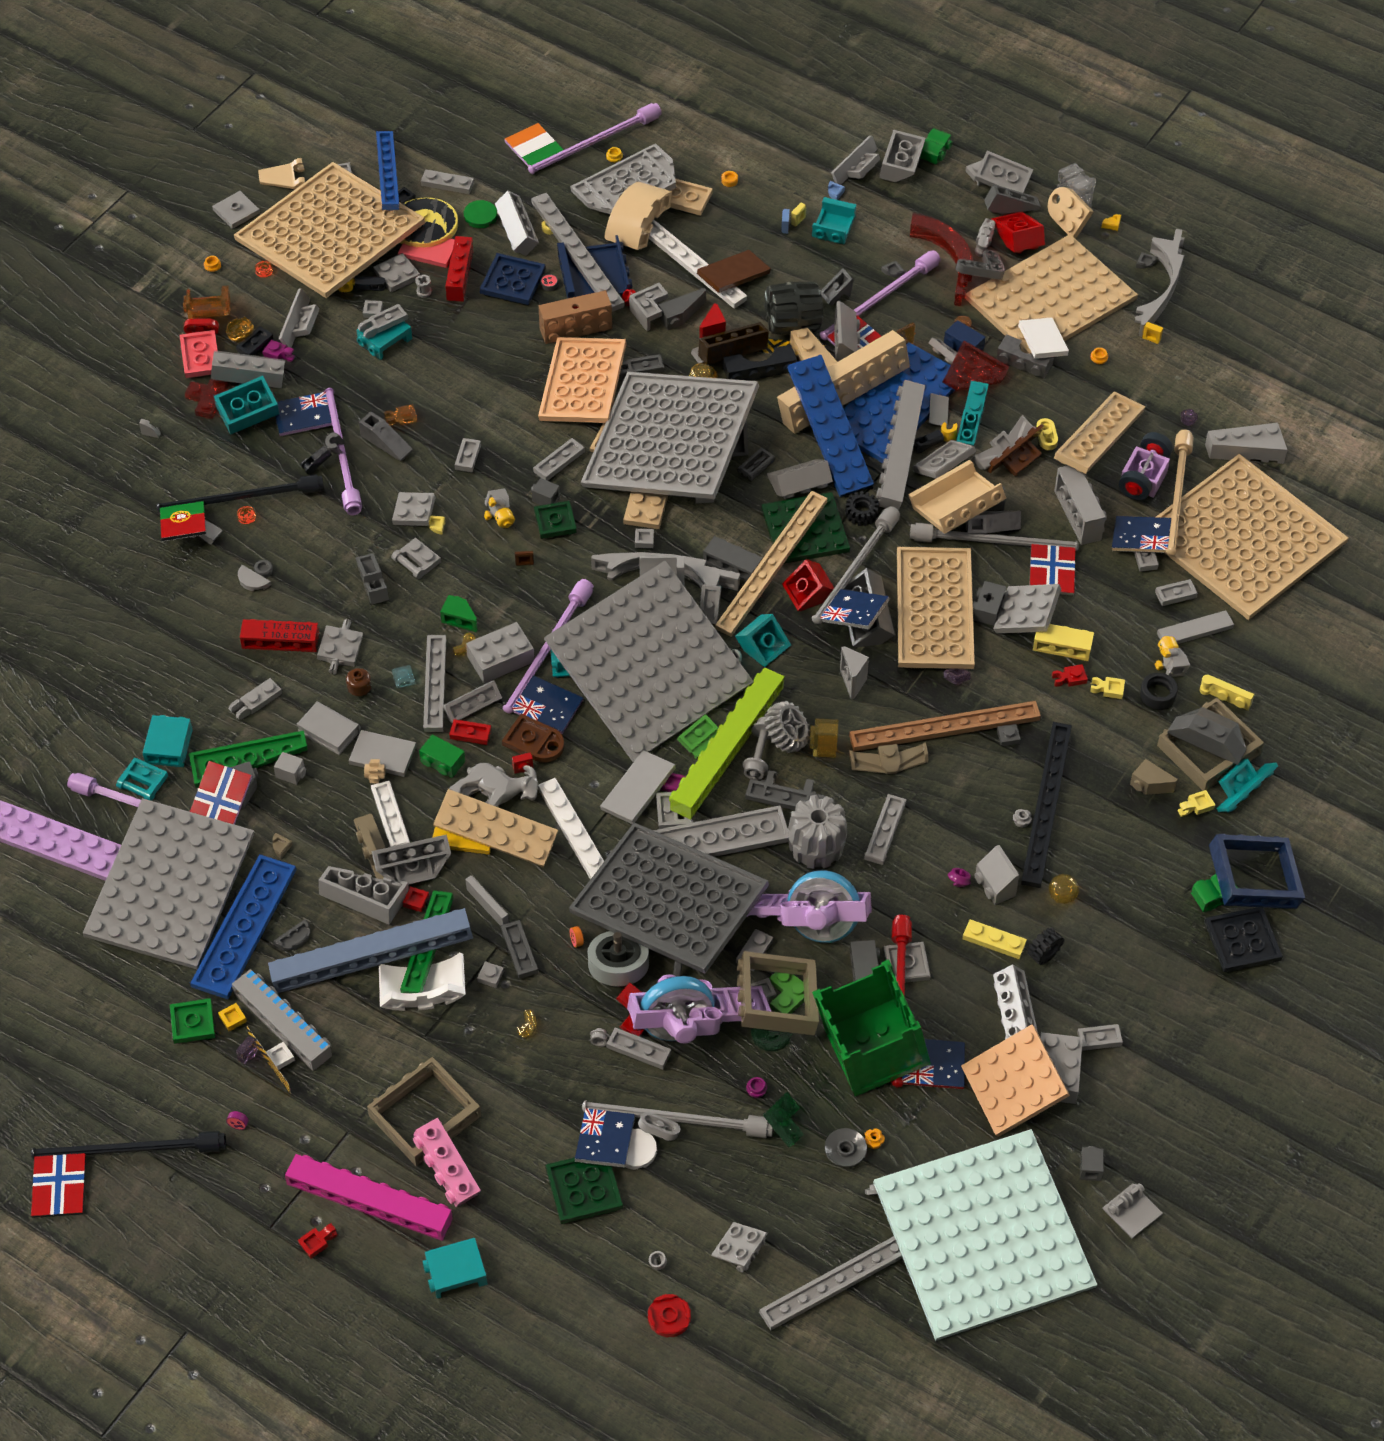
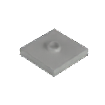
[212,191,260,229]

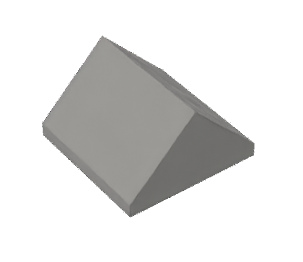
[840,646,869,699]

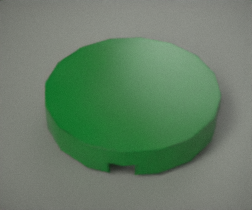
[464,200,497,228]

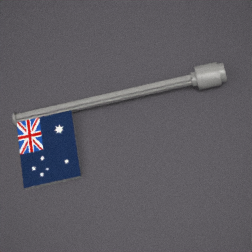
[812,506,900,629]
[575,1100,774,1167]

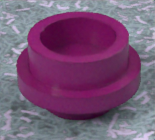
[746,1077,767,1098]

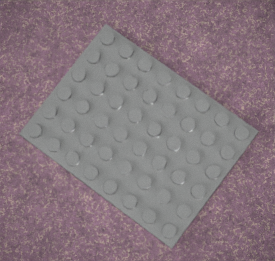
[83,798,254,970]

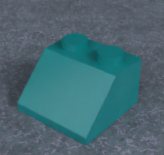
[735,614,791,666]

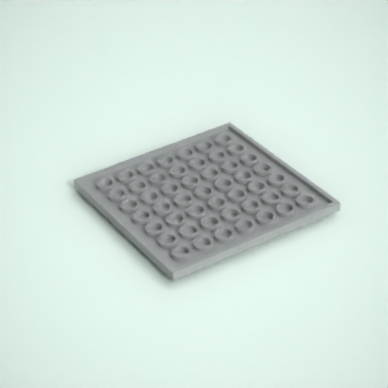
[581,372,759,499]
[544,561,753,763]

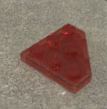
[942,341,1009,391]

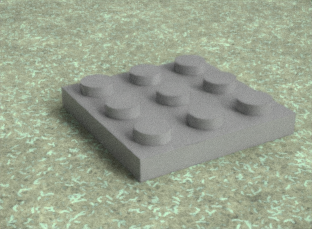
[993,584,1061,633]

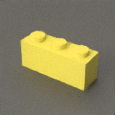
[1033,624,1094,661]

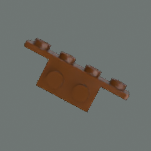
[988,424,1044,476]

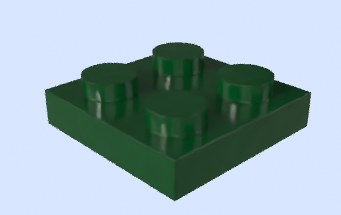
[534,501,577,539]

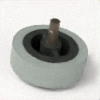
[588,931,649,986]

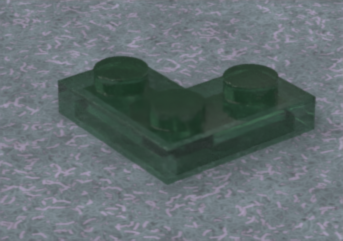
[763,1092,804,1148]

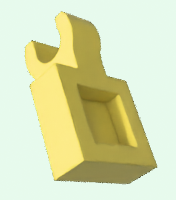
[1178,790,1215,817]

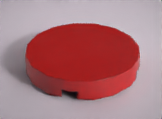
[648,1294,691,1337]

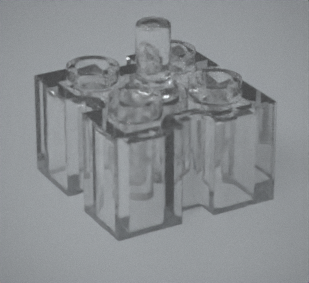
[1056,163,1096,208]

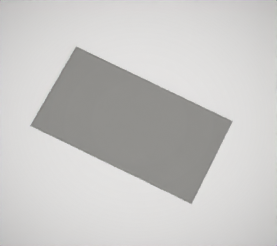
[929,393,949,426]

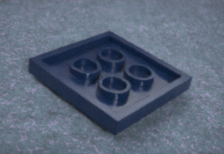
[480,253,546,305]

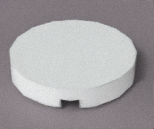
[625,1129,657,1170]

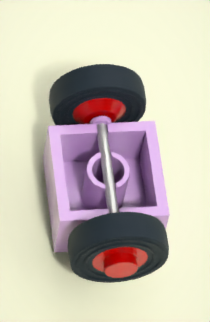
[1119,432,1173,500]

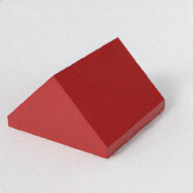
[699,303,726,338]

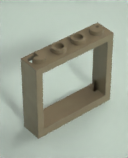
[1157,698,1264,791]
[737,951,819,1035]
[367,1057,481,1166]

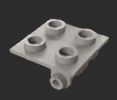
[1102,1183,1163,1238]
[711,1222,767,1273]

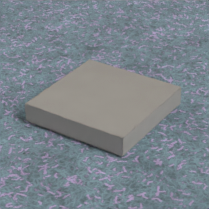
[883,942,931,983]

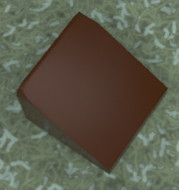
[515,551,534,565]

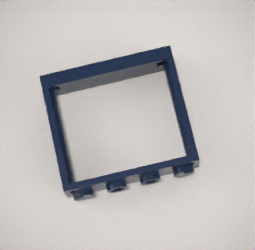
[1209,834,1305,909]

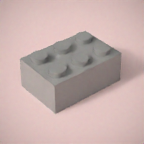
[466,622,534,683]
[1040,1032,1083,1104]

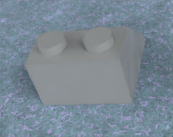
[975,845,1019,905]

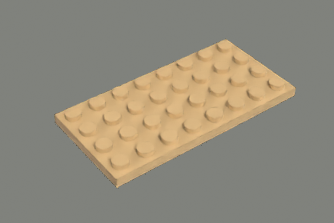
[897,547,975,669]

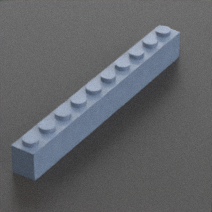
[268,908,473,993]

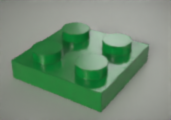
[170,998,215,1044]

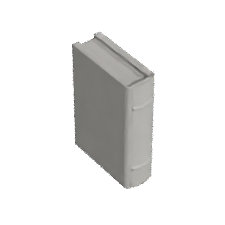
[297,701,360,755]

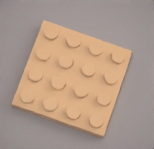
[961,1024,1070,1137]

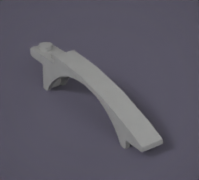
[1135,229,1185,337]
[591,552,740,591]

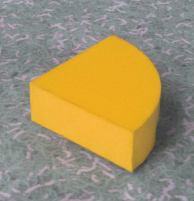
[1101,214,1121,231]

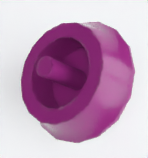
[948,868,971,887]

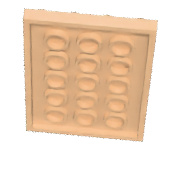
[538,337,626,423]

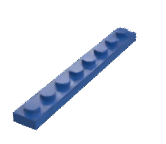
[376,131,399,211]

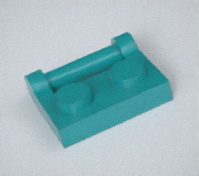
[116,757,168,801]

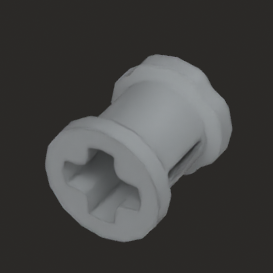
[415,275,432,298]

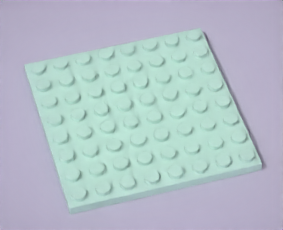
[873,1129,1097,1341]

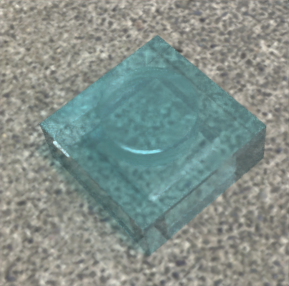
[392,665,415,688]

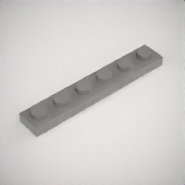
[423,635,446,732]

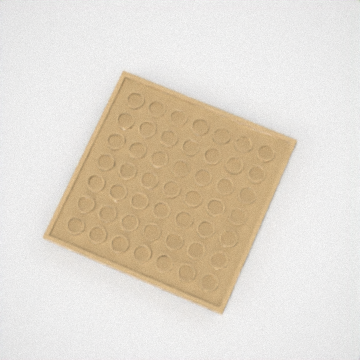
[234,162,426,298]
[1156,454,1348,620]

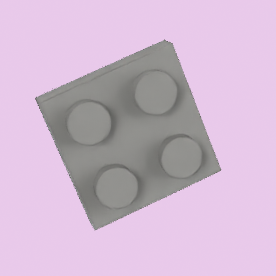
[373,253,420,292]
[392,492,435,526]

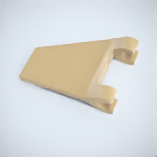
[258,158,305,189]

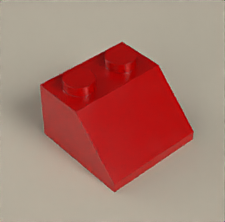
[782,559,834,611]

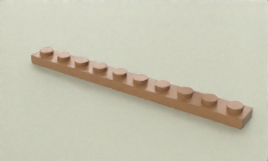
[849,701,1041,751]

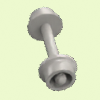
[743,717,771,780]

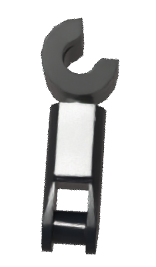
[301,432,346,475]

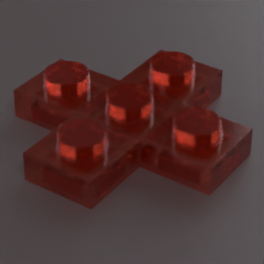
[185,379,230,419]

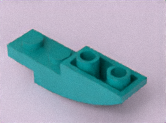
[957,381,989,446]

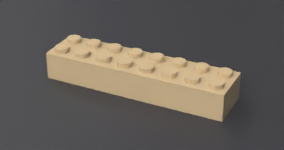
[777,330,910,434]

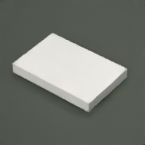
[1018,318,1069,359]

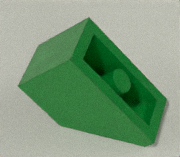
[440,595,478,632]

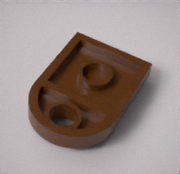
[502,714,564,763]

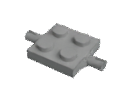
[317,619,363,674]

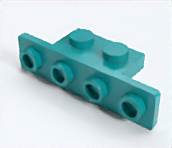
[1216,759,1278,812]

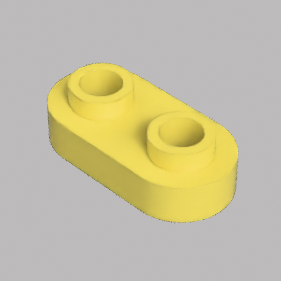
[1036,418,1058,450]

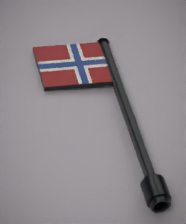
[31,1131,226,1218]

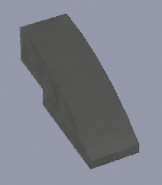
[356,553,389,605]

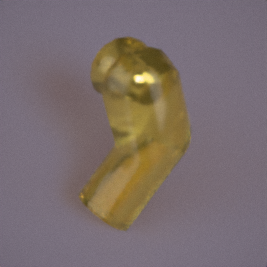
[453,633,475,656]
[517,1009,537,1038]

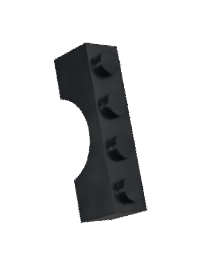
[723,345,797,381]

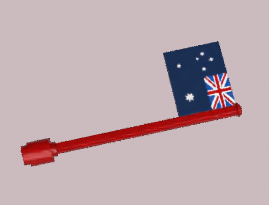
[891,915,965,1089]

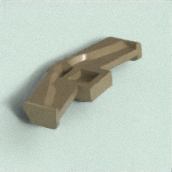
[849,742,928,775]

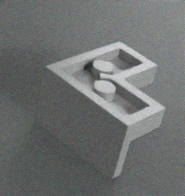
[629,283,668,331]

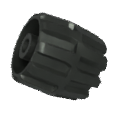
[764,282,823,334]

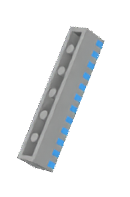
[232,969,332,1071]

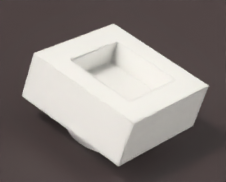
[266,1042,295,1070]

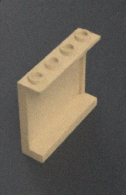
[908,460,1006,534]

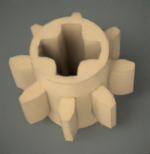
[364,759,385,783]

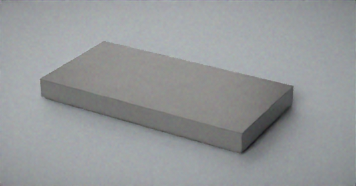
[600,750,676,824]

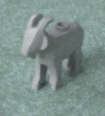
[449,763,538,807]

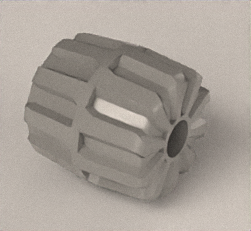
[788,795,847,869]

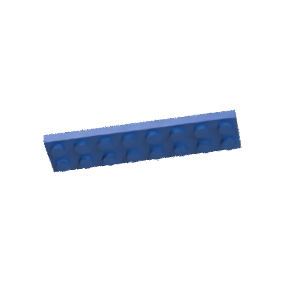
[787,355,874,497]
[190,854,296,999]

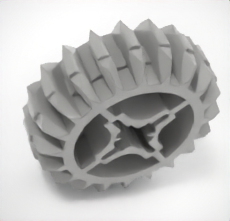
[764,701,811,753]

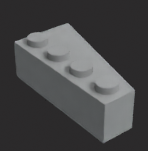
[1205,423,1287,464]
[319,866,409,925]

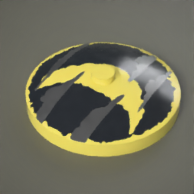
[400,198,458,247]

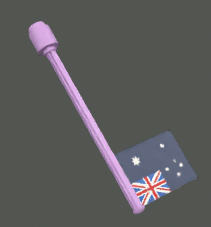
[276,388,362,515]
[503,579,593,734]

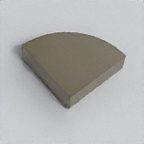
[272,833,293,859]

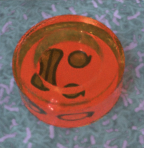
[255,261,273,278]
[237,506,256,524]

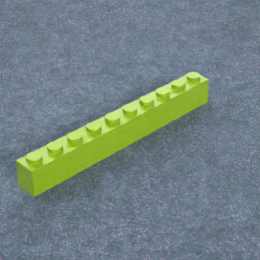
[669,667,785,820]

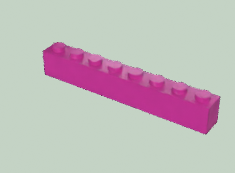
[285,1154,453,1241]

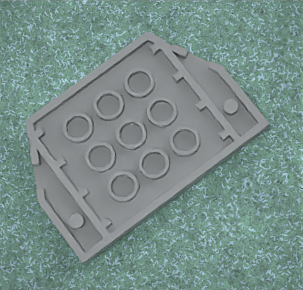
[570,143,677,214]

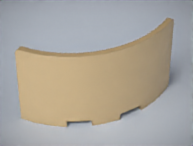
[605,182,672,250]

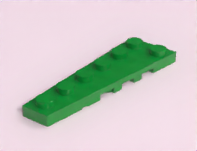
[189,730,308,788]

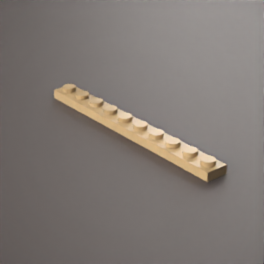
[715,491,827,637]

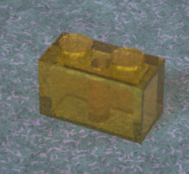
[810,719,838,758]

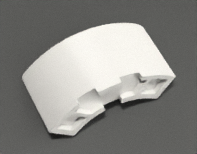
[379,953,465,1011]

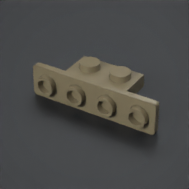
[354,814,386,879]

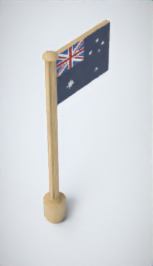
[1112,430,1194,556]

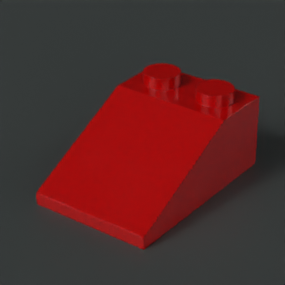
[991,212,1045,253]

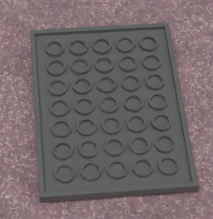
[569,822,769,974]

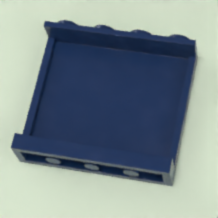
[557,235,632,299]

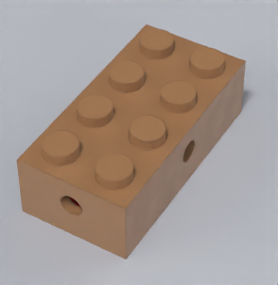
[538,290,612,344]

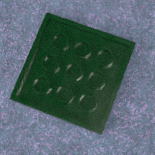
[761,492,850,564]

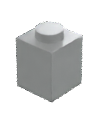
[274,752,306,785]

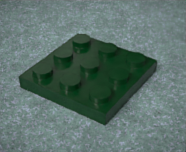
[545,1158,623,1224]

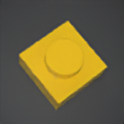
[1142,322,1163,344]
[218,1003,247,1031]

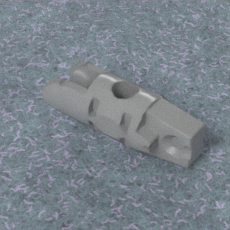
[975,218,995,257]

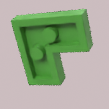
[769,972,804,1014]

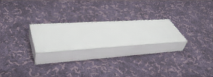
[371,781,410,847]

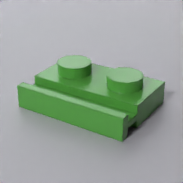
[677,714,718,759]

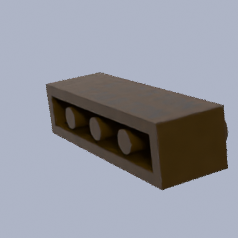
[698,322,769,365]

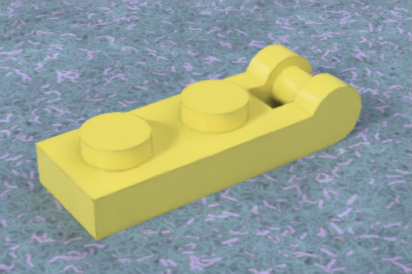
[1199,675,1254,710]

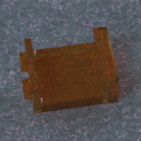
[183,285,231,319]

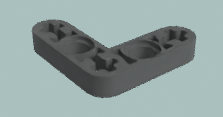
[955,249,1005,279]

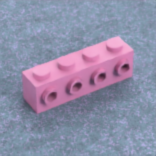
[413,1118,481,1207]

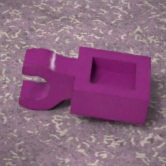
[263,340,295,362]

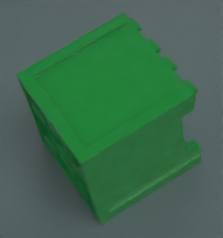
[812,959,931,1096]

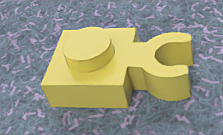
[1090,677,1125,699]

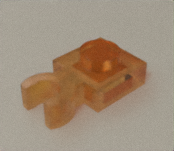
[384,404,417,425]

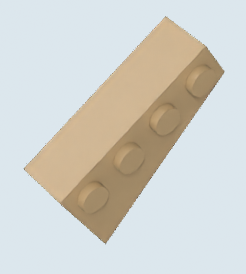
[790,327,837,368]

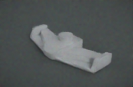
[971,415,1033,470]

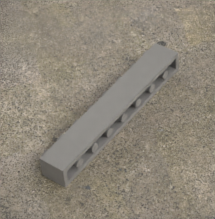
[876,380,925,511]

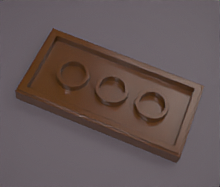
[697,250,771,293]

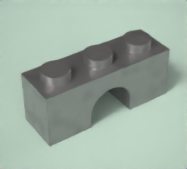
[996,334,1054,378]

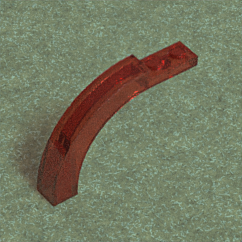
[910,213,973,306]

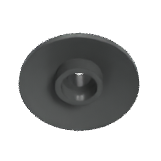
[825,1128,867,1167]

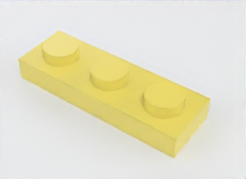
[963,919,1027,959]

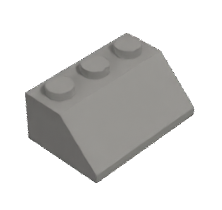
[879,130,926,182]
[834,301,861,362]
[767,459,833,499]

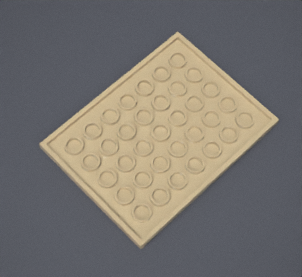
[965,234,1138,354]

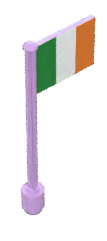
[504,103,662,174]

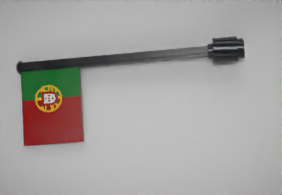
[156,474,324,541]

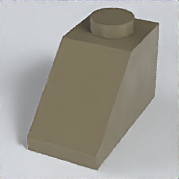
[1130,759,1178,795]

